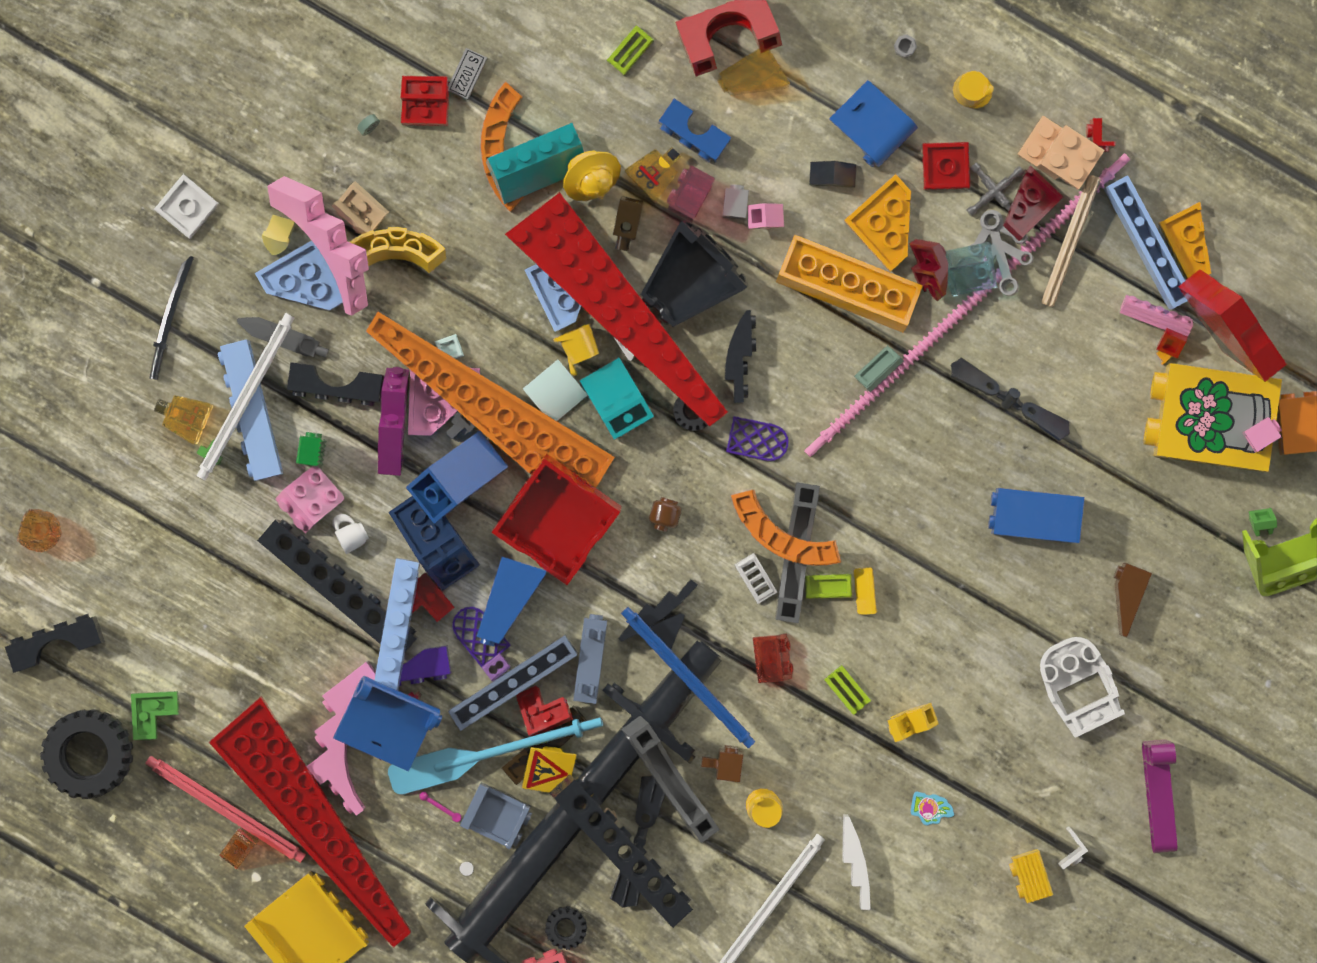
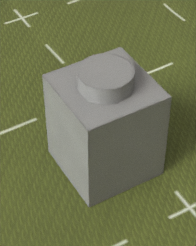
[722,185,749,220]

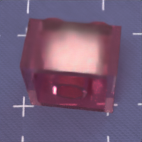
[666,165,715,223]

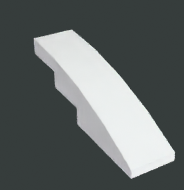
[842,814,870,910]

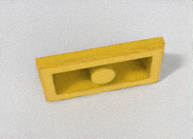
[854,567,877,614]

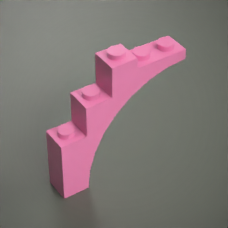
[267,176,369,316]
[307,661,376,816]

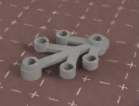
[969,210,1034,296]

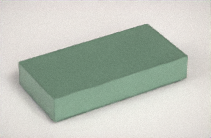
[854,345,904,392]

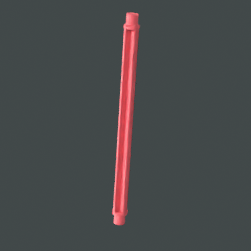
[145,756,306,863]

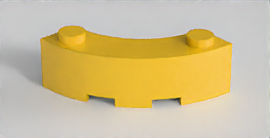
[350,227,446,273]

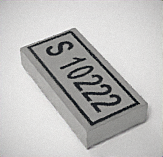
[448,48,487,100]

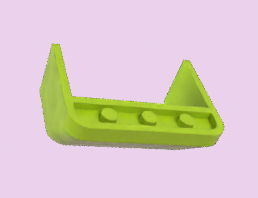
[1242,518,1317,596]

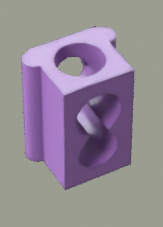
[481,653,511,682]

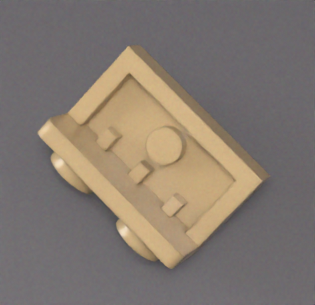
[332,181,389,235]

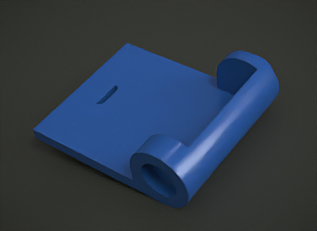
[829,80,918,167]

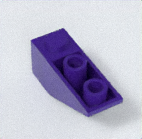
[399,645,452,686]

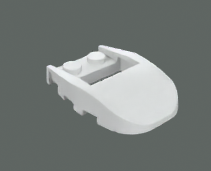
[1040,637,1125,738]

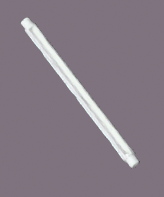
[197,313,294,481]
[719,834,825,963]

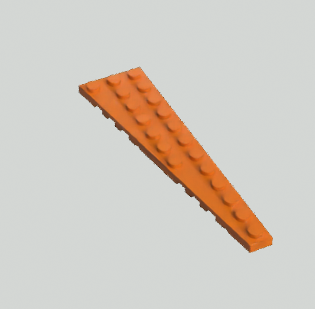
[366,312,615,488]

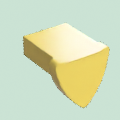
[262,215,295,255]

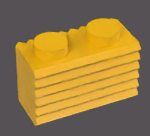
[1009,849,1053,903]

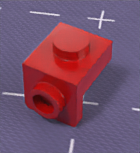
[1086,118,1116,152]

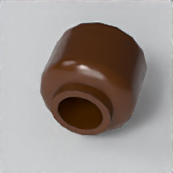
[649,497,682,532]

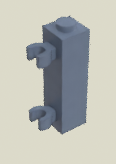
[573,614,607,704]

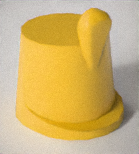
[953,71,994,109]
[553,323,599,376]
[746,788,783,828]

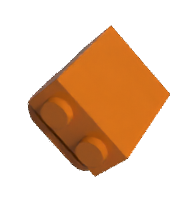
[1276,391,1317,455]

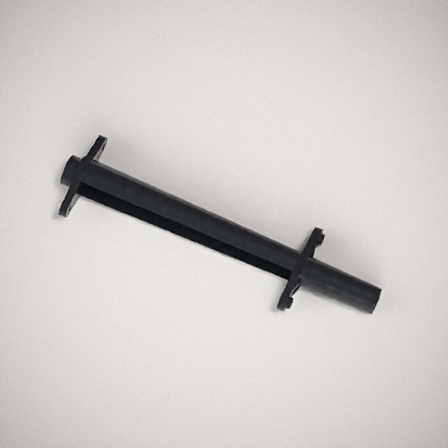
[425,640,722,963]

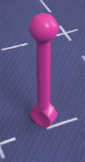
[419,792,461,822]

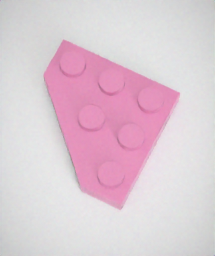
[408,368,480,436]

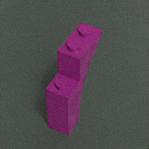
[378,367,409,476]

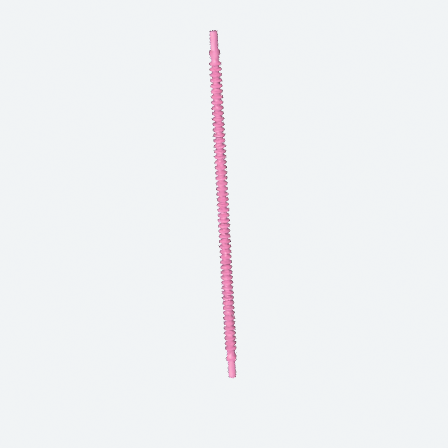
[804,153,1130,457]

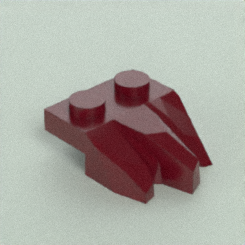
[909,239,949,301]

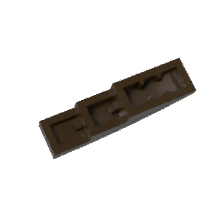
[501,705,587,785]

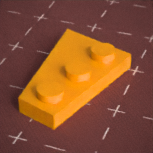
[1158,202,1211,279]

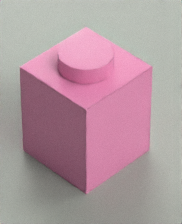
[747,203,784,229]
[1242,417,1282,452]

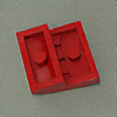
[400,76,449,126]

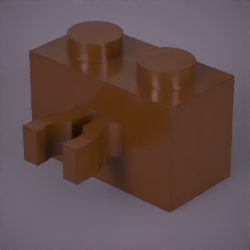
[701,745,743,782]

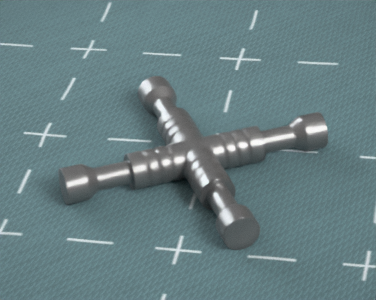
[966,162,1025,217]

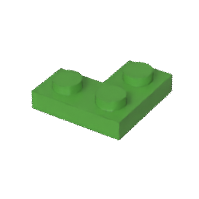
[131,691,179,740]

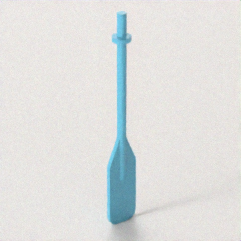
[388,717,603,794]

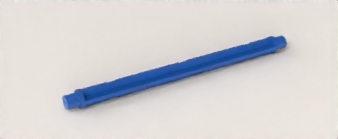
[621,607,755,748]

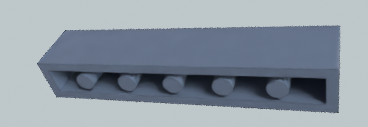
[448,634,578,731]

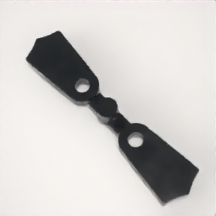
[950,358,1070,441]
[610,776,665,908]

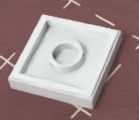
[154,174,219,239]

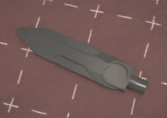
[237,317,329,358]

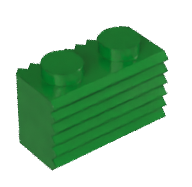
[296,432,327,466]

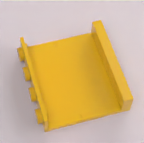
[244,871,369,963]

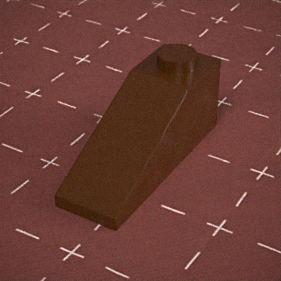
[1113,563,1152,638]

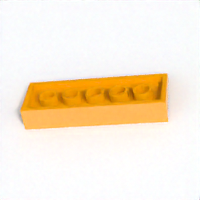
[776,234,923,333]

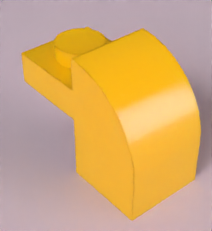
[887,703,939,742]

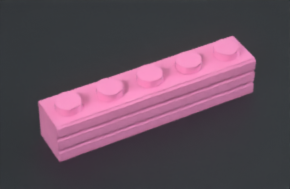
[1120,295,1193,336]

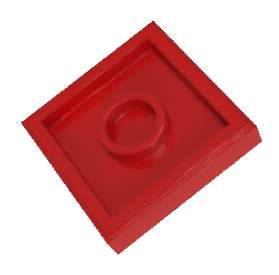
[922,142,970,190]

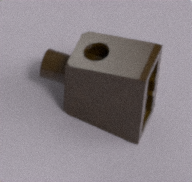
[613,196,644,251]

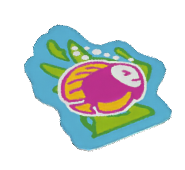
[911,792,954,825]

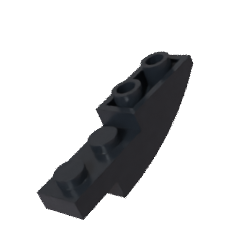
[724,310,756,403]

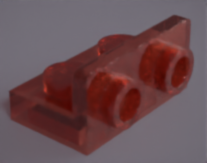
[753,633,794,683]

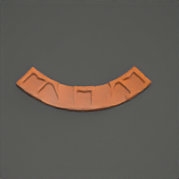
[481,82,525,212]
[731,490,841,566]

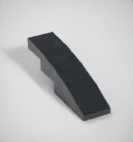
[618,579,698,642]

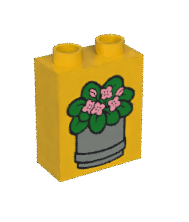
[1143,363,1282,472]

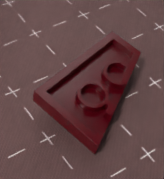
[1003,165,1063,241]

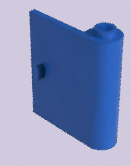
[333,676,442,772]

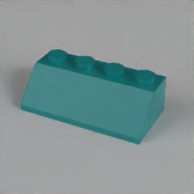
[486,123,584,204]

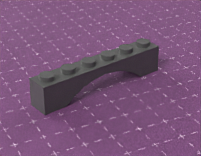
[775,482,820,623]
[621,716,720,843]

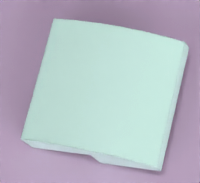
[523,360,588,421]

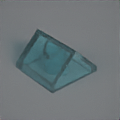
[946,242,998,296]

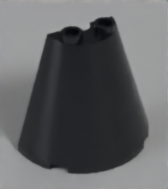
[640,220,748,327]

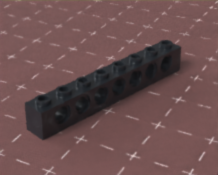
[257,519,418,653]
[550,774,693,928]

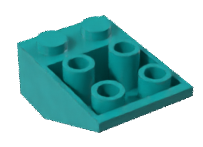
[580,358,654,440]

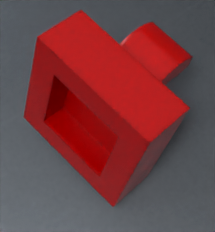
[1156,328,1188,358]

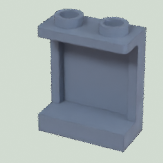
[460,782,532,850]

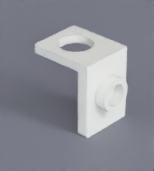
[1058,826,1088,869]

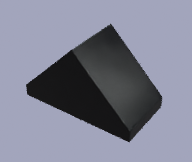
[809,161,856,188]
[651,613,685,650]

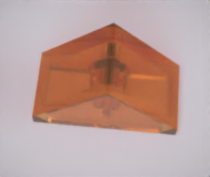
[219,828,259,869]

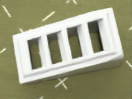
[734,553,777,604]

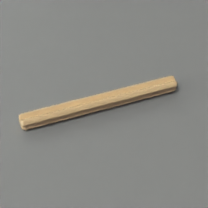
[1042,175,1101,307]

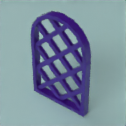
[726,416,788,461]
[452,606,511,667]

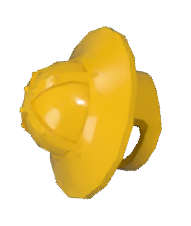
[563,150,621,201]

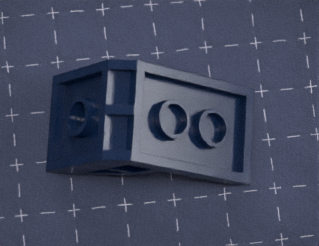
[389,496,480,591]

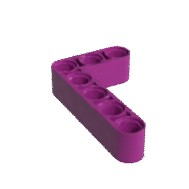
[1142,739,1178,854]

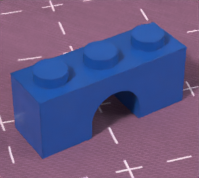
[658,98,731,163]

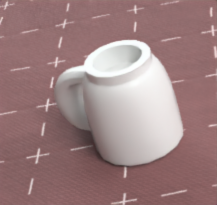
[332,514,369,554]

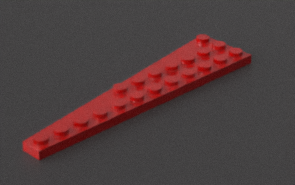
[505,192,728,427]
[209,696,411,948]

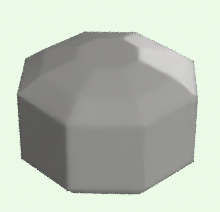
[894,35,917,58]

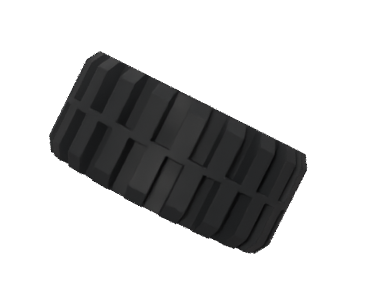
[40,709,133,799]

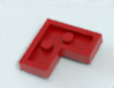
[412,572,455,622]
[516,686,573,737]

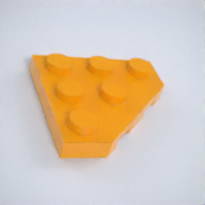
[844,174,911,272]

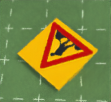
[522,746,576,793]

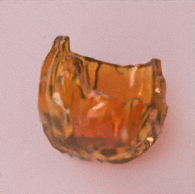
[17,509,62,553]

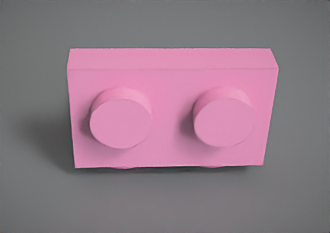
[276,466,344,534]

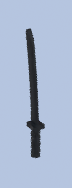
[149,256,194,380]

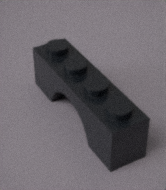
[287,362,384,406]
[5,614,105,673]

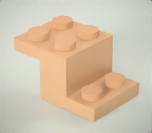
[1017,116,1105,190]

